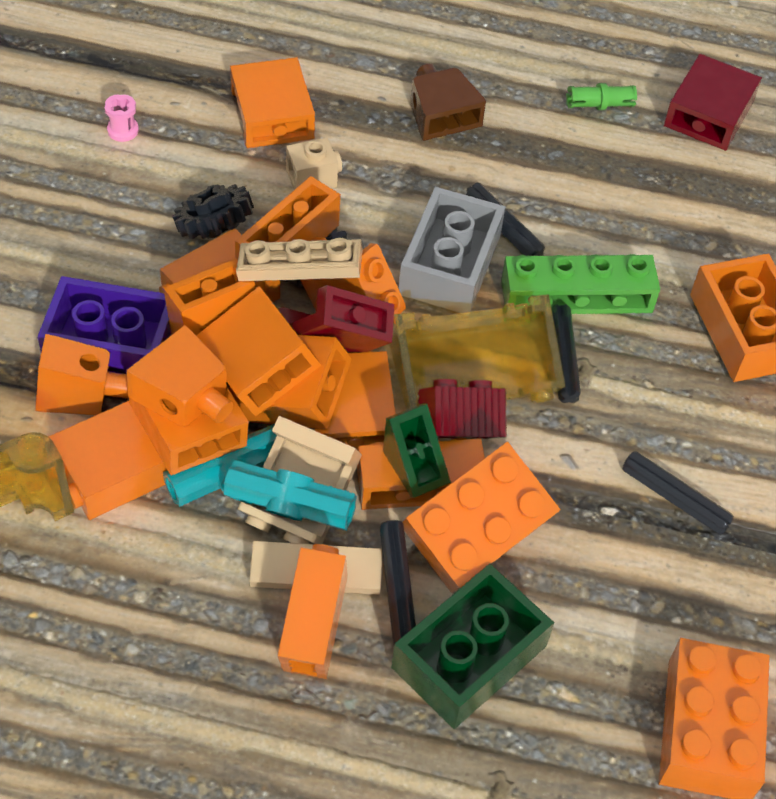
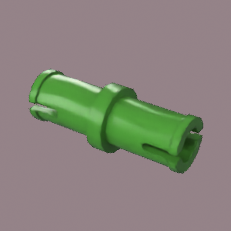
[566,83,637,110]

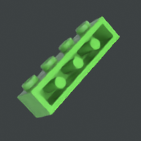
[501,254,660,315]

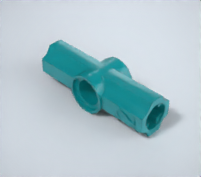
[163,424,277,507]
[223,460,357,531]

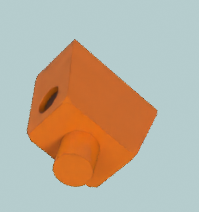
[127,325,234,426]
[35,334,128,415]

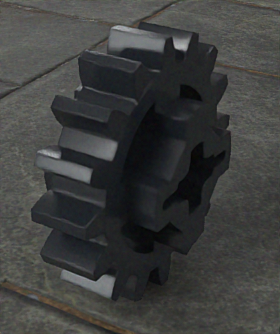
[172,184,254,239]

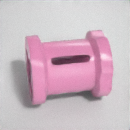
[105,94,139,142]

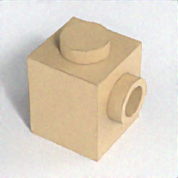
[286,138,342,190]

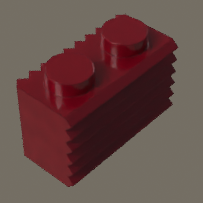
[418,379,507,439]

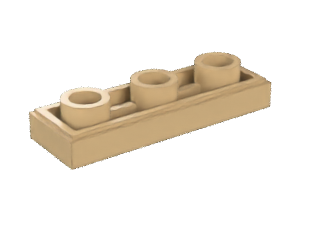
[236,238,363,281]
[249,541,382,595]

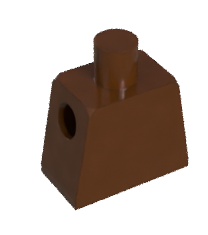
[411,64,486,141]

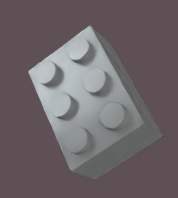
[399,187,506,316]

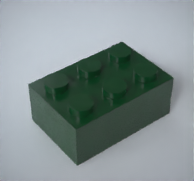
[391,564,555,730]

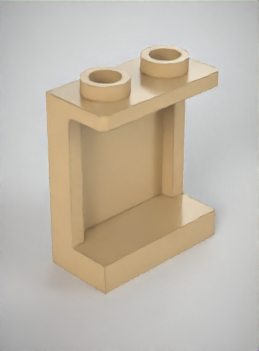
[238,416,362,544]

